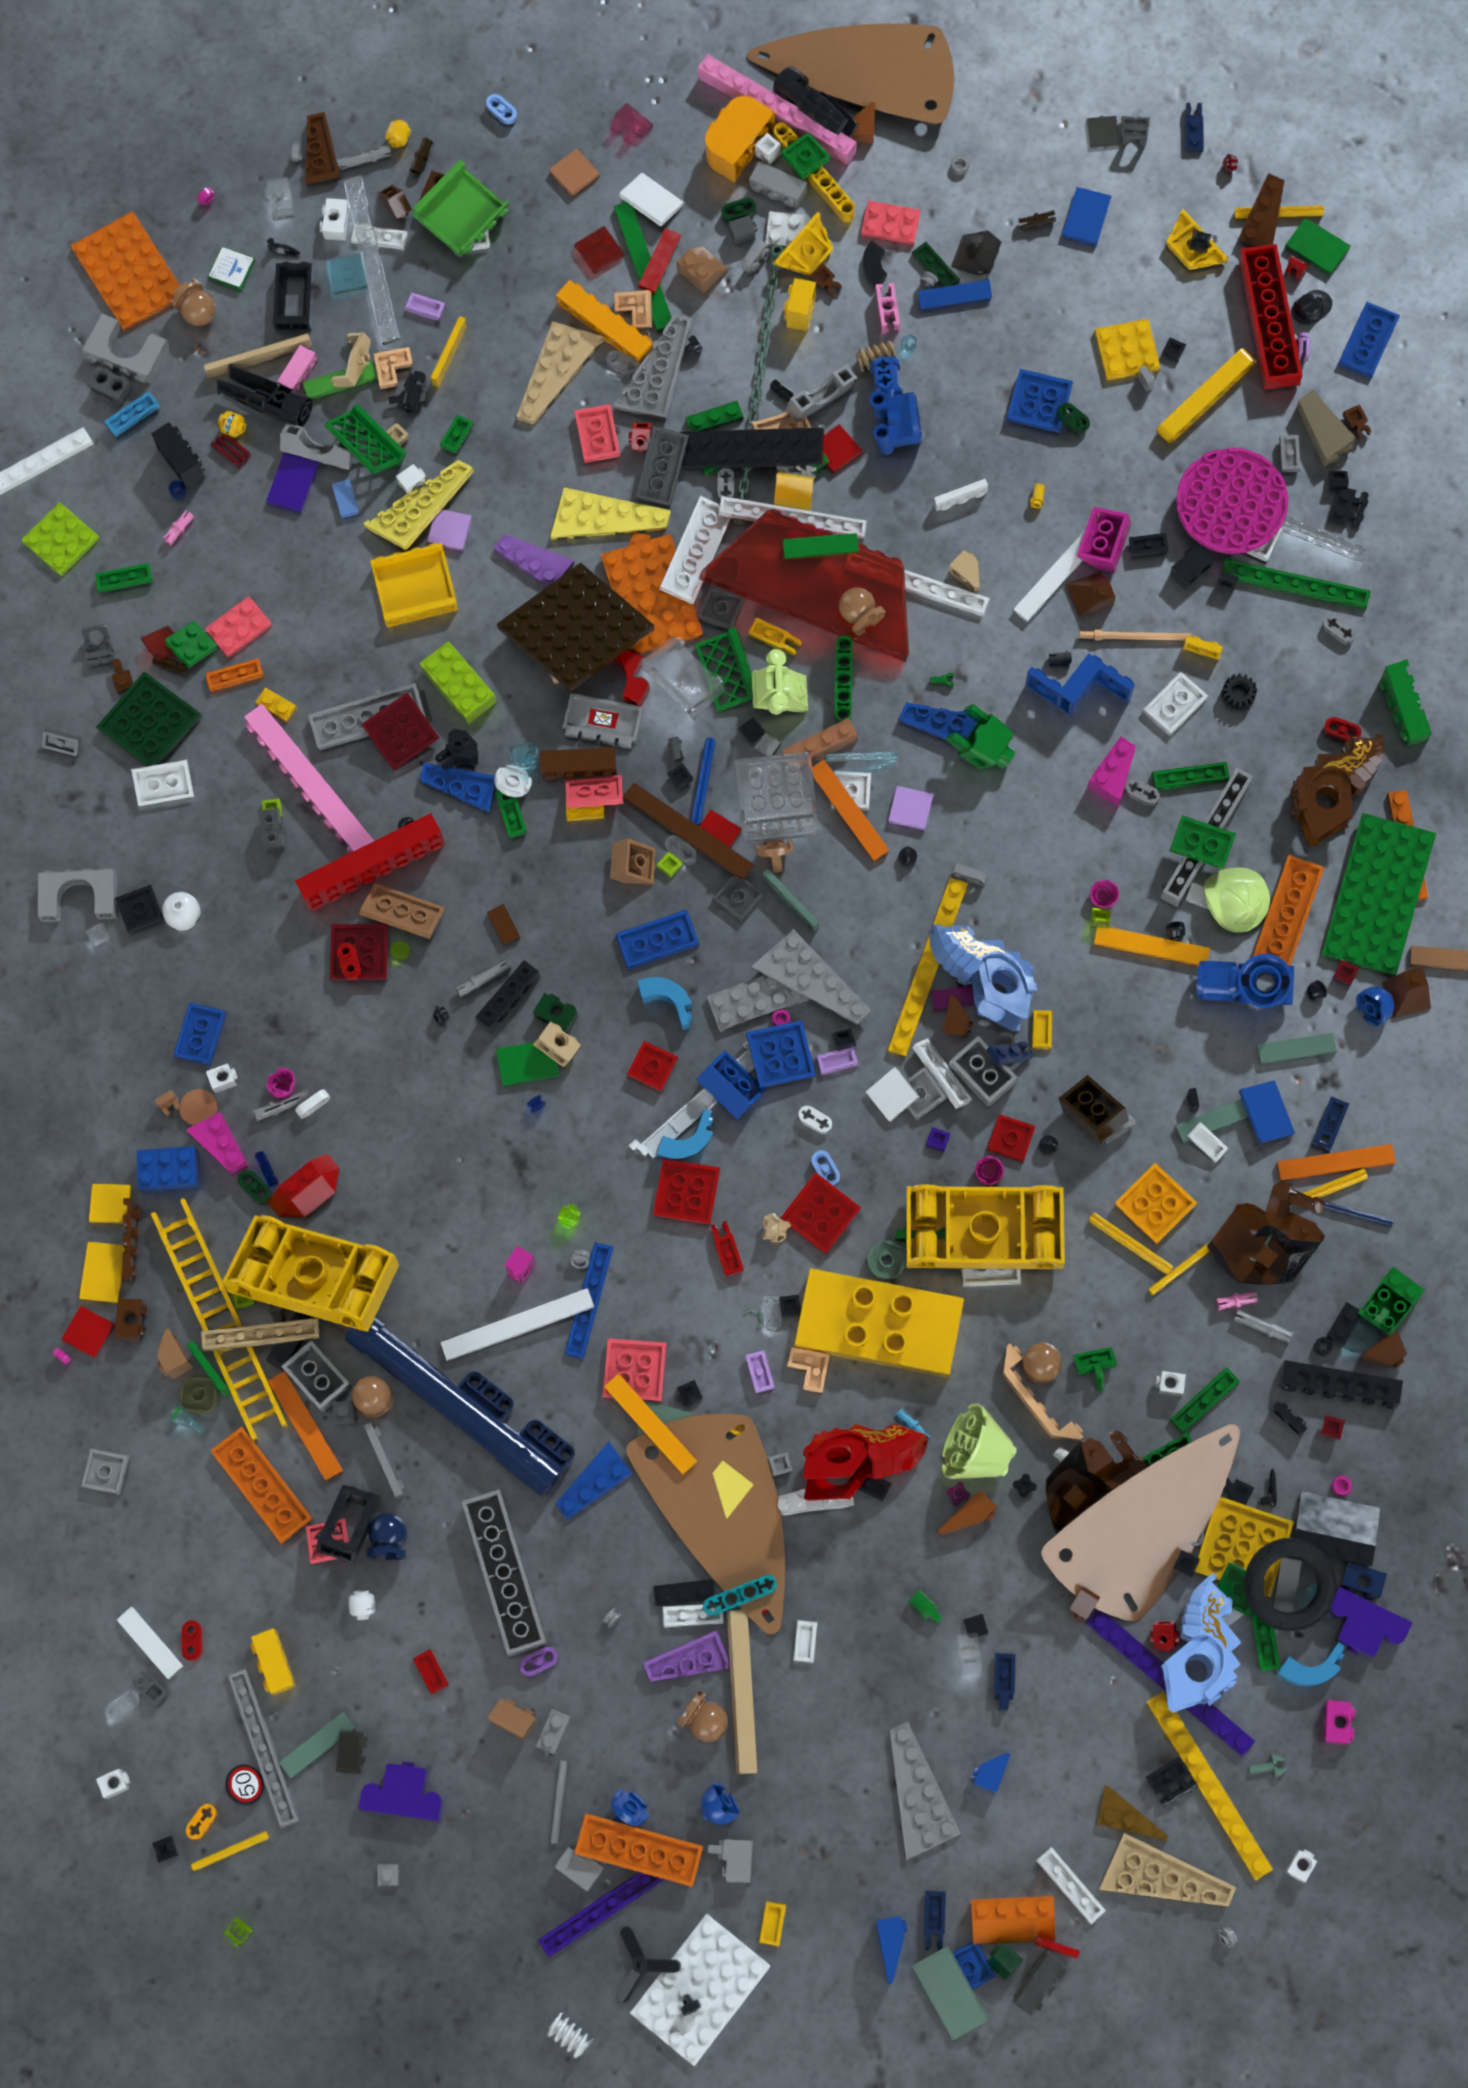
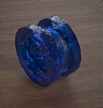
[168,480,186,499]
[527,1095,546,1113]

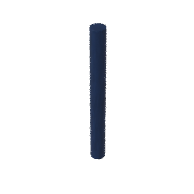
[1322,1200,1394,1227]

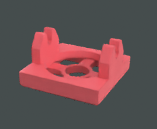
[306,1519,350,1564]

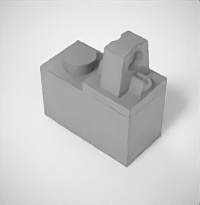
[708,1839,753,1883]
[554,1847,606,1892]

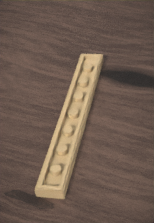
[727,1610,757,1774]

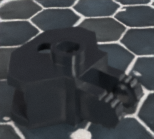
[435,729,479,771]

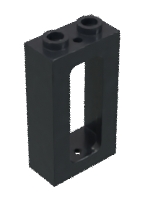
[273,262,314,331]
[317,1485,380,1564]

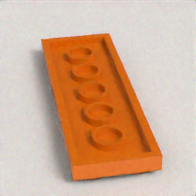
[1253,855,1325,965]
[211,1426,314,1544]
[574,1813,703,1887]

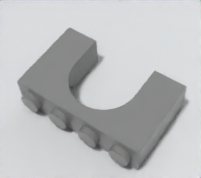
[82,314,170,384]
[38,867,117,922]

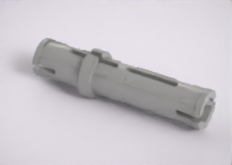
[337,144,392,171]
[455,960,511,998]
[253,1089,310,1121]
[1234,1309,1293,1344]

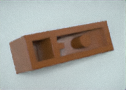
[937,1490,997,1536]

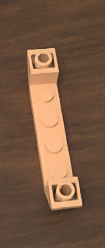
[1003,1344,1084,1442]

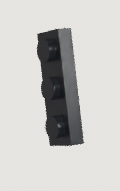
[653,1579,715,1607]

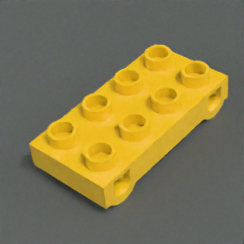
[906,1184,1065,1269]
[222,1215,399,1332]

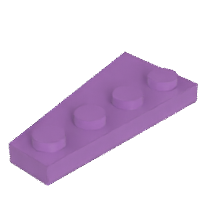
[493,534,575,587]
[643,1631,730,1682]

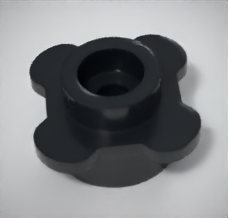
[433,1006,450,1027]
[1013,1474,1037,1498]

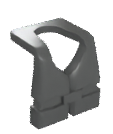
[1121,116,1150,146]
[81,624,115,667]

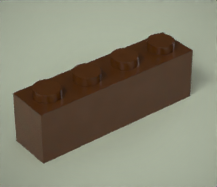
[540,747,617,780]

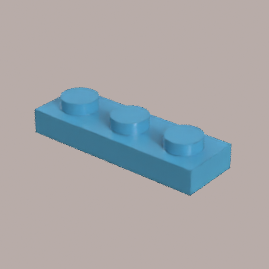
[104,391,160,438]

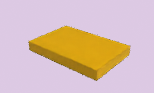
[79,1242,127,1303]

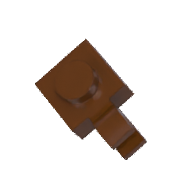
[111,658,134,694]

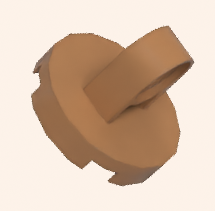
[755,839,794,873]

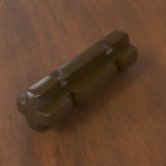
[152,654,188,675]

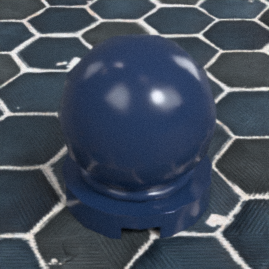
[366,1513,407,1560]

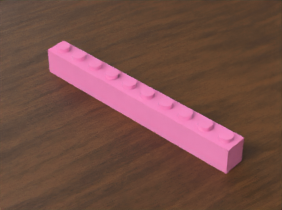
[698,54,856,166]
[244,704,374,853]

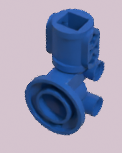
[869,357,922,455]
[1197,954,1295,1008]

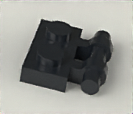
[1328,487,1369,528]
[1145,1756,1198,1808]

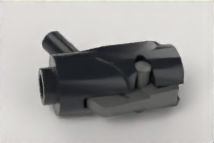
[388,370,428,413]

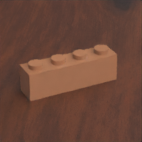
[782,718,857,773]

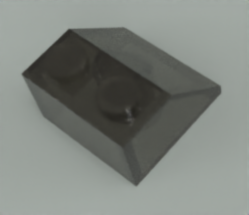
[951,230,1002,275]

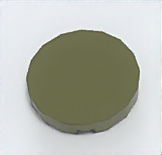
[179,1375,219,1415]

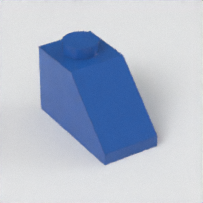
[971,1753,1011,1794]

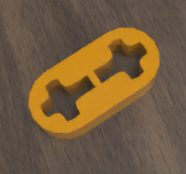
[186,1804,218,1840]

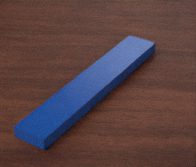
[564,1242,614,1360]

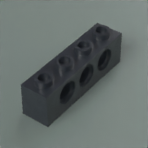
[475,960,540,1035]

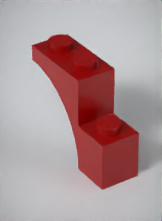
[615,650,650,707]

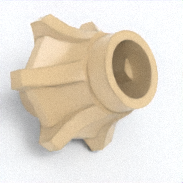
[762,1213,791,1242]

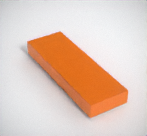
[205,658,264,692]

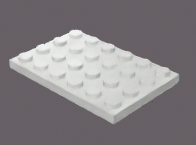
[630,1914,771,2066]

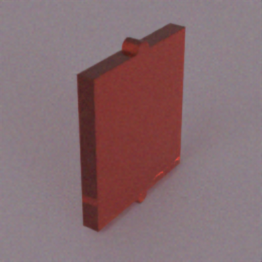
[141,626,174,662]

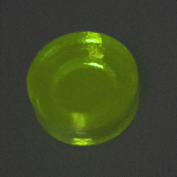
[391,941,410,961]

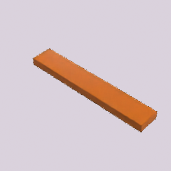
[809,759,889,862]
[1277,1144,1396,1181]
[268,1371,343,1481]

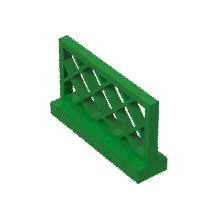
[324,404,407,474]
[695,627,753,712]

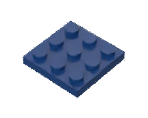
[1006,369,1073,433]
[746,1020,816,1089]

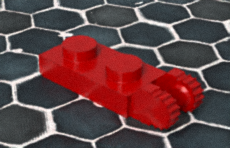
[711,1221,744,1277]

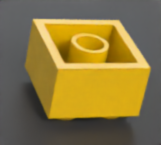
[784,278,816,331]

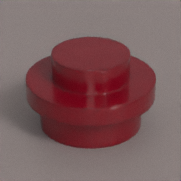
[1223,154,1238,172]

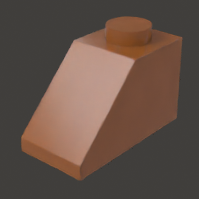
[852,102,875,143]

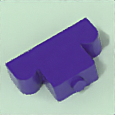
[1329,1587,1412,1657]
[359,1762,443,1822]

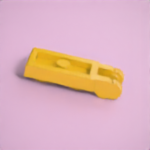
[748,618,802,656]

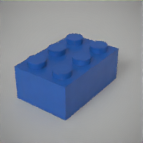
[137,1146,200,1193]

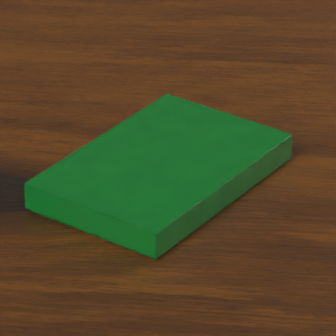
[1285,218,1351,275]
[1169,815,1236,870]
[496,1042,560,1087]
[187,1340,231,1397]

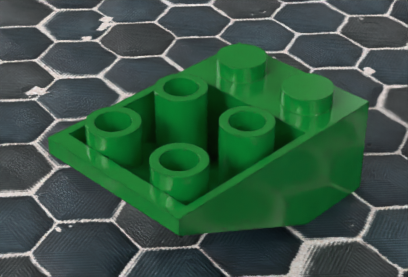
[1358,1266,1425,1336]

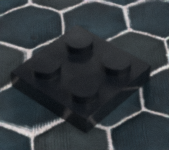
[115,884,164,933]

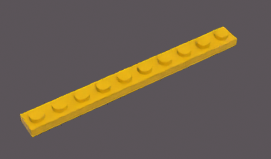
[888,877,968,1058]
[1146,1691,1273,1880]

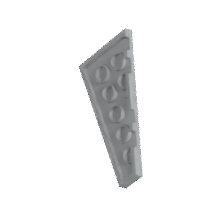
[613,314,692,420]
[751,929,871,1025]

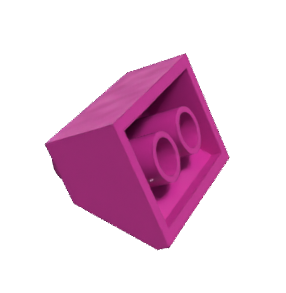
[1077,507,1131,573]

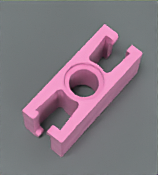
[875,283,900,334]
[277,345,318,392]

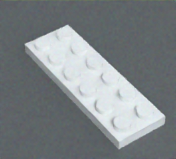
[659,496,731,605]

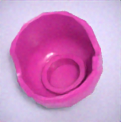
[1089,880,1120,909]
[266,1068,296,1098]
[975,1156,1004,1186]

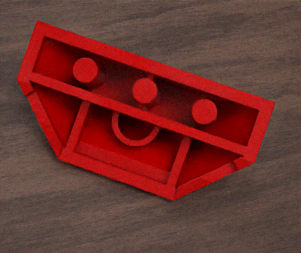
[267,1154,340,1218]

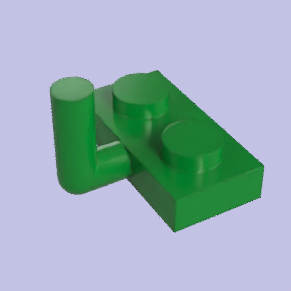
[1073,1347,1117,1391]

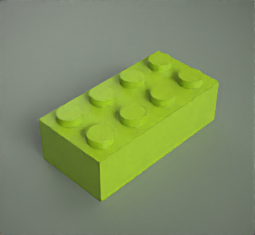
[419,641,497,725]

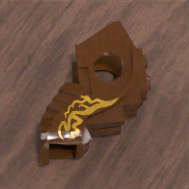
[1290,734,1384,846]

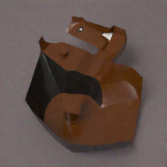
[1045,1430,1148,1534]

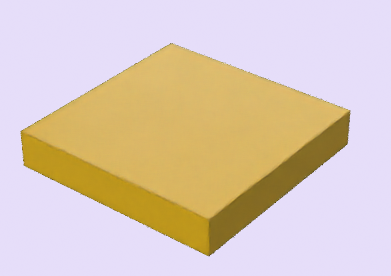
[774,472,814,511]
[89,1184,132,1224]

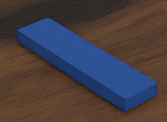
[918,280,992,309]

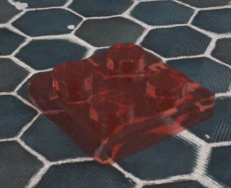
[574,226,624,274]

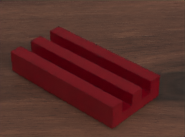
[211,433,251,468]

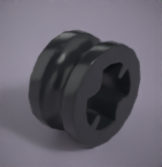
[1314,1337,1333,1355]

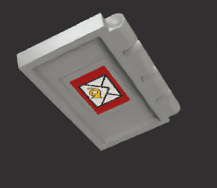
[563,693,644,749]

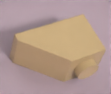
[949,550,980,594]

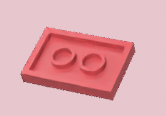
[861,200,921,245]
[575,404,621,463]
[205,596,272,658]
[565,775,623,808]

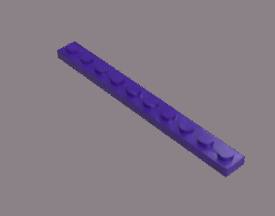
[1086,1610,1255,1757]

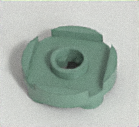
[867,1241,906,1280]

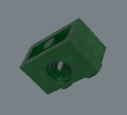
[533,993,578,1034]

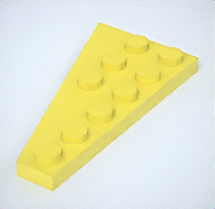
[363,460,474,550]
[550,488,671,540]

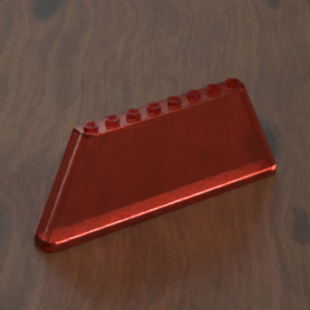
[699,509,909,662]

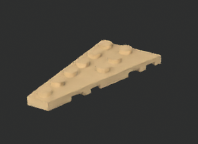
[517,321,604,424]
[1099,1833,1237,1907]

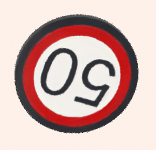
[225,1764,264,1805]

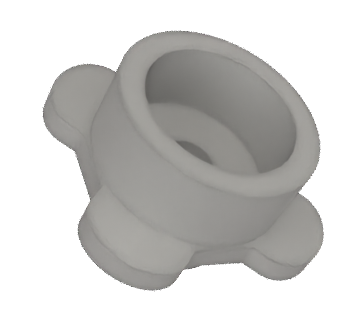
[1218,1927,1237,1948]

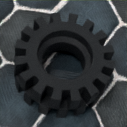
[1222,673,1257,710]

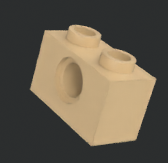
[533,1022,581,1068]

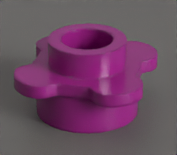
[947,1482,970,1505]

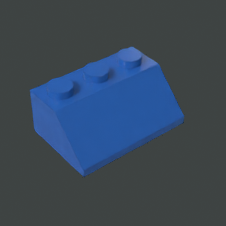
[696,1050,766,1119]

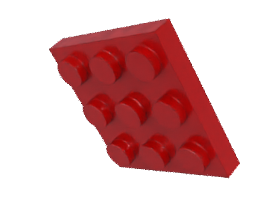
[653,1159,720,1225]
[780,1172,862,1254]

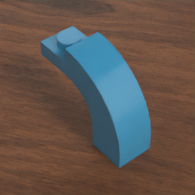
[637,977,692,1030]
[656,1109,713,1160]
[1276,1642,1345,1687]

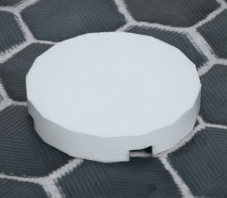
[494,765,532,797]

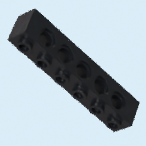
[1279,1360,1403,1409]

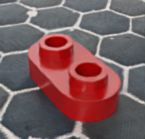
[1324,717,1361,742]
[337,943,362,981]
[181,1620,203,1661]

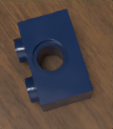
[1339,1561,1387,1601]

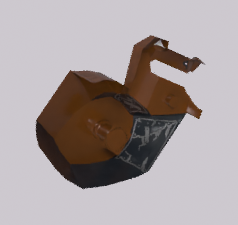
[1207,1180,1325,1285]

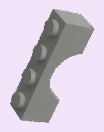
[786,364,857,423]
[280,423,355,470]

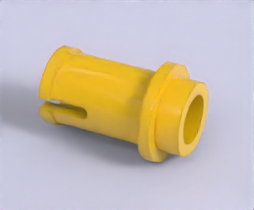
[1030,483,1045,508]

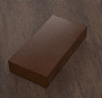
[487,904,521,946]

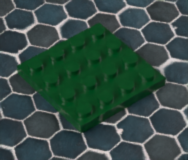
[96,671,202,767]

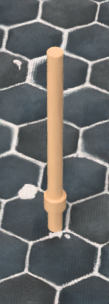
[1079,630,1192,641]

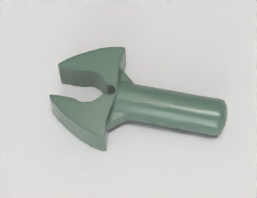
[1248,1755,1288,1778]

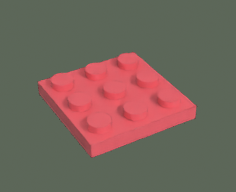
[603,1338,667,1402]

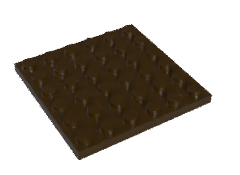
[497,562,655,692]

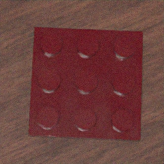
[361,692,440,770]
[330,924,389,981]

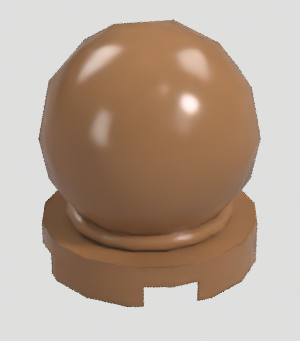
[170,279,216,326]
[839,587,886,636]
[1021,1342,1062,1385]
[352,1376,393,1418]
[676,1690,728,1742]

